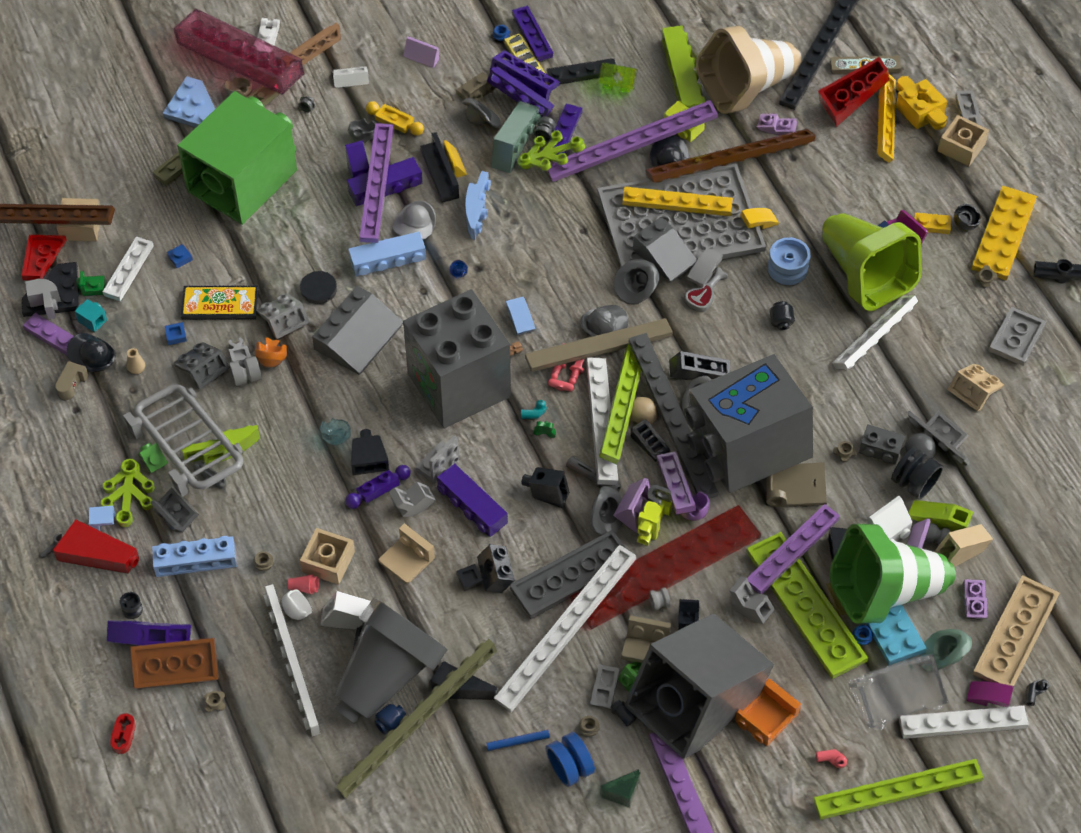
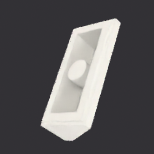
[333,67,369,88]

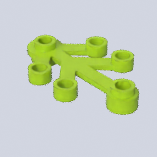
[517,130,585,171]
[101,459,155,527]

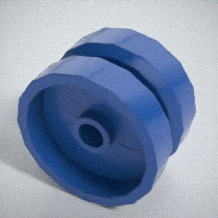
[545,731,595,787]

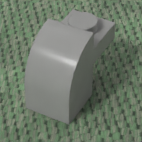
[25,279,61,319]
[389,482,436,517]
[729,577,775,624]

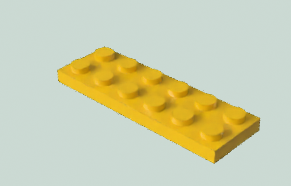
[971,185,1037,281]

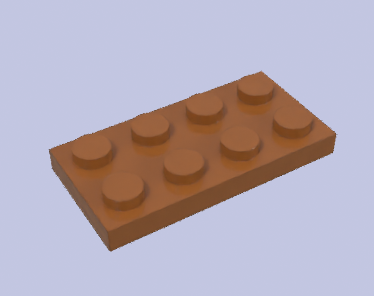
[130,638,219,688]

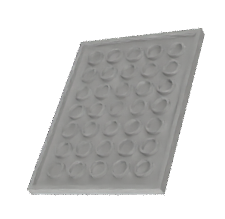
[597,163,766,267]

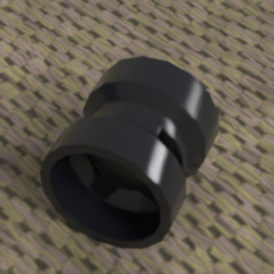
[119,592,143,619]

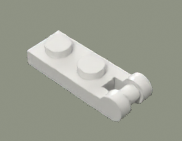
[253,18,280,60]

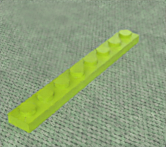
[599,344,641,465]
[813,759,984,820]

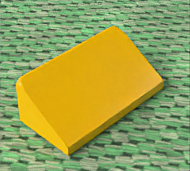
[443,140,467,178]

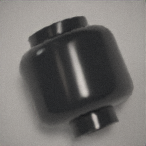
[769,301,795,330]

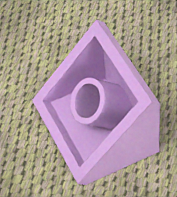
[613,478,650,532]

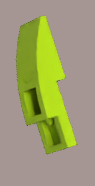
[182,425,260,465]

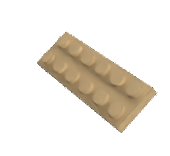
[973,575,1060,686]

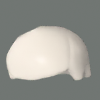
[282,589,312,620]

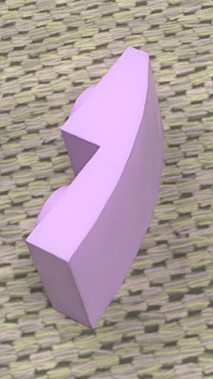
[757,114,797,135]
[963,579,987,619]

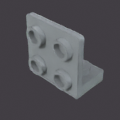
[256,294,310,339]
[416,435,459,483]

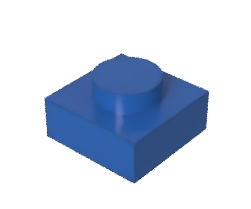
[167,244,193,268]
[164,322,187,345]

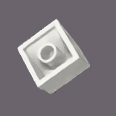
[868,496,912,542]

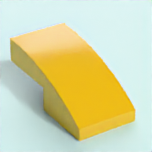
[740,208,779,229]

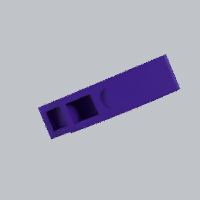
[107,620,191,645]

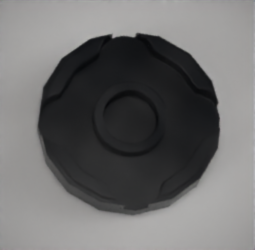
[300,271,337,304]

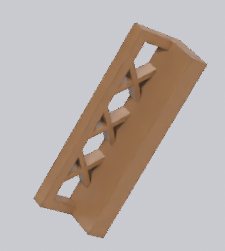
[277,23,341,75]

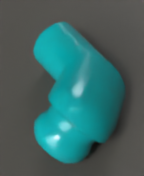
[521,400,547,419]

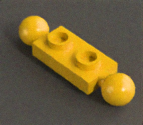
[365,101,424,136]

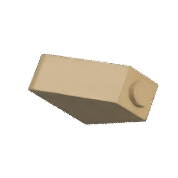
[934,524,993,567]

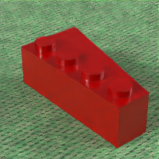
[818,57,889,126]

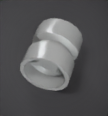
[229,356,262,386]

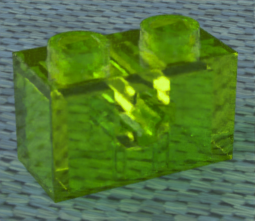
[599,63,638,92]

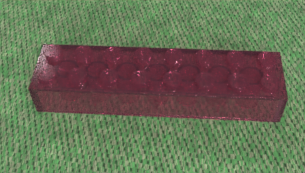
[173,8,304,95]

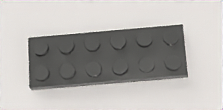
[510,530,634,619]

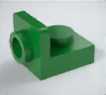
[77,271,106,296]

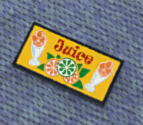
[181,286,259,320]

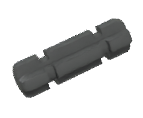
[193,460,227,489]

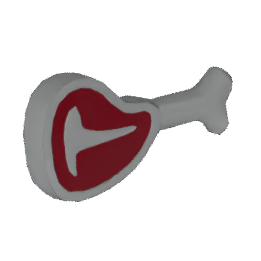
[685,267,728,312]

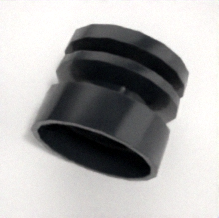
[891,447,943,500]

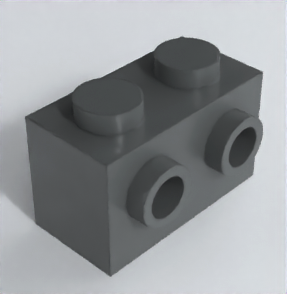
[859,424,905,464]

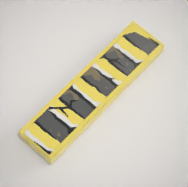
[504,34,550,84]

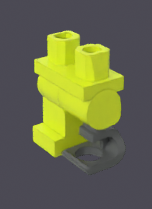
[637,485,673,546]

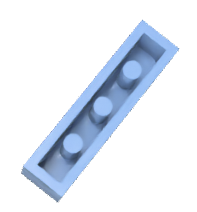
[348,231,426,276]

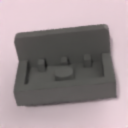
[151,487,199,532]

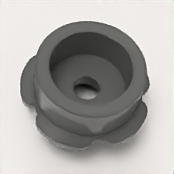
[298,96,315,112]

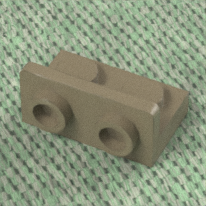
[456,72,496,101]

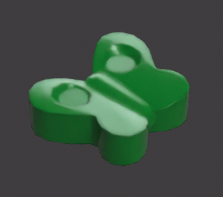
[533,421,556,438]

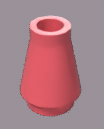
[288,574,319,594]

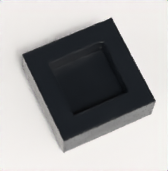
[456,564,483,591]

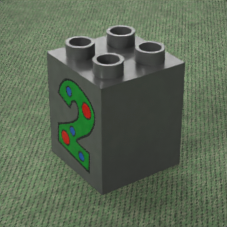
[403,289,511,429]

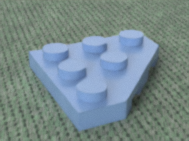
[163,76,215,128]

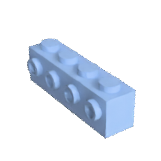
[152,536,237,577]

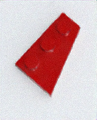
[21,235,67,281]

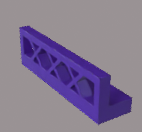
[490,50,560,101]
[487,66,555,117]

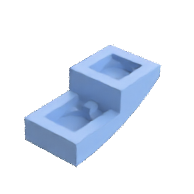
[505,297,535,335]

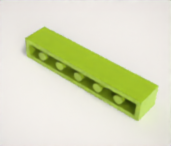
[661,26,705,108]

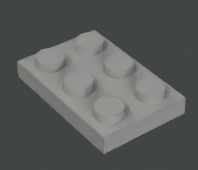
[988,307,1046,366]

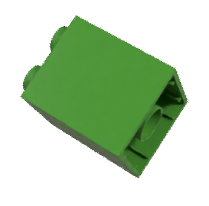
[177,91,297,225]

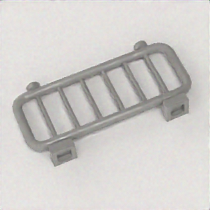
[123,384,243,497]

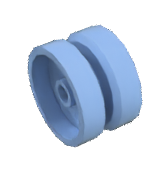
[768,237,811,285]

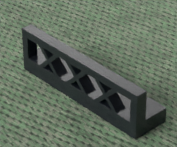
[420,132,459,203]

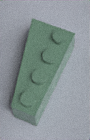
[491,101,541,173]

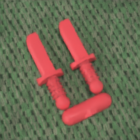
[548,343,585,392]

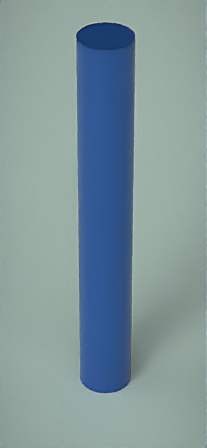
[486,730,550,751]

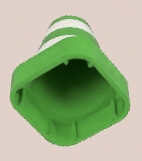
[830,524,956,624]

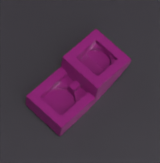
[966,681,1014,708]

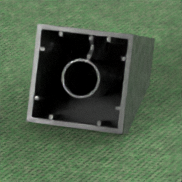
[624,613,774,759]

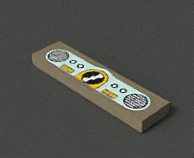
[830,56,901,74]

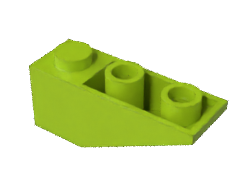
[908,500,973,532]

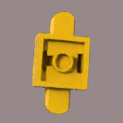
[895,76,948,130]

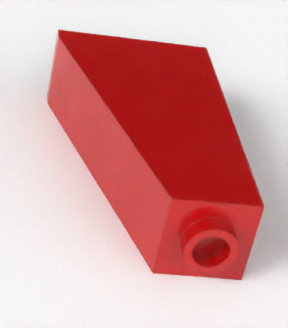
[53,519,139,574]

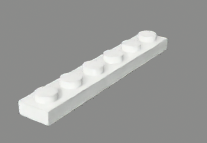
[832,295,918,370]
[899,706,1029,739]

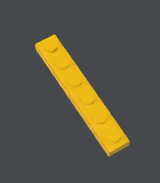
[877,74,896,163]
[622,187,733,216]

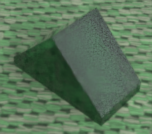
[599,769,641,808]

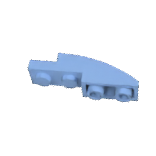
[466,171,491,240]

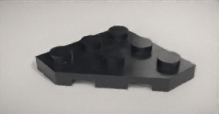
[22,262,80,317]

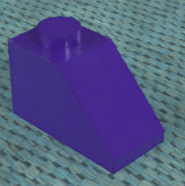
[345,141,369,178]

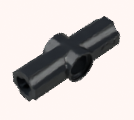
[1033,259,1081,283]

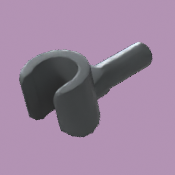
[40,533,62,558]

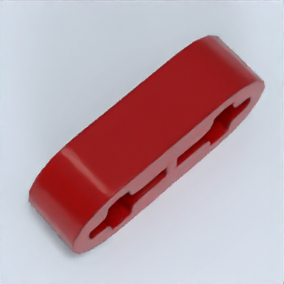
[110,713,136,754]

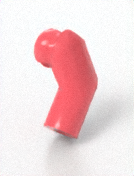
[816,749,847,768]

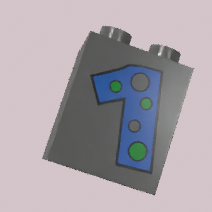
[684,354,813,493]

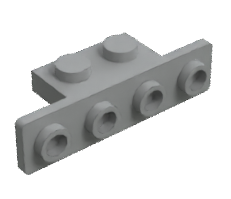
[907,410,970,465]

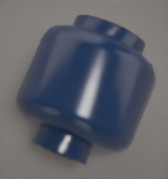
[374,704,407,735]

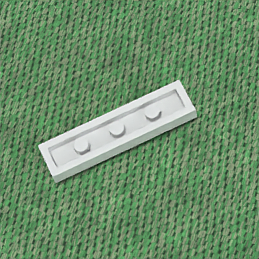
[103,237,154,301]

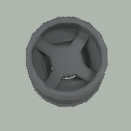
[534,117,556,142]
[925,523,950,546]

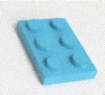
[866,605,927,665]

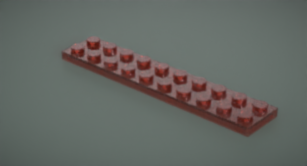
[570,505,761,630]

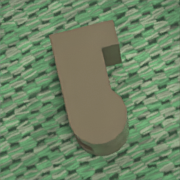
[55,361,88,400]

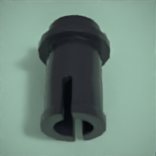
[610,699,636,727]

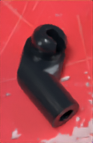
[1024,679,1049,706]

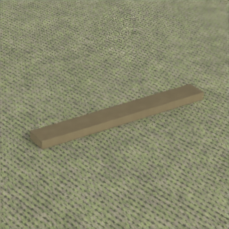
[525,318,673,372]

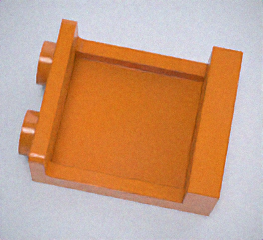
[735,678,801,746]

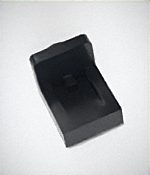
[678,599,700,630]

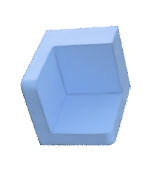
[89,506,116,531]

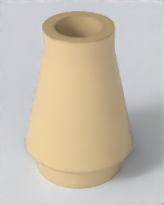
[126,348,145,374]

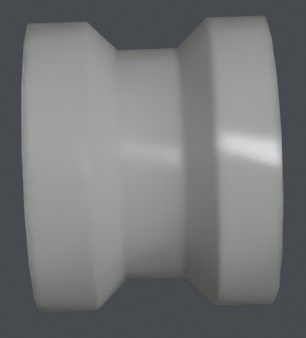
[649,588,671,611]

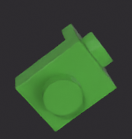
[138,443,168,473]

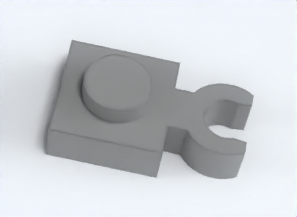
[229,337,251,362]

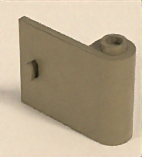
[766,462,827,507]

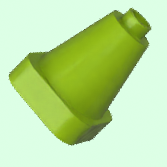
[822,213,922,311]

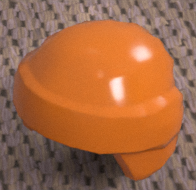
[254,338,287,368]

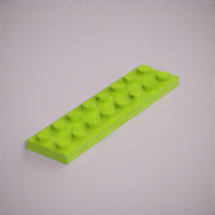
[746,532,868,679]

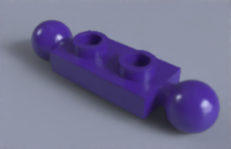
[345,465,411,509]

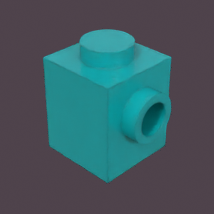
[75,299,107,333]

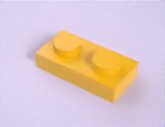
[914,213,951,234]

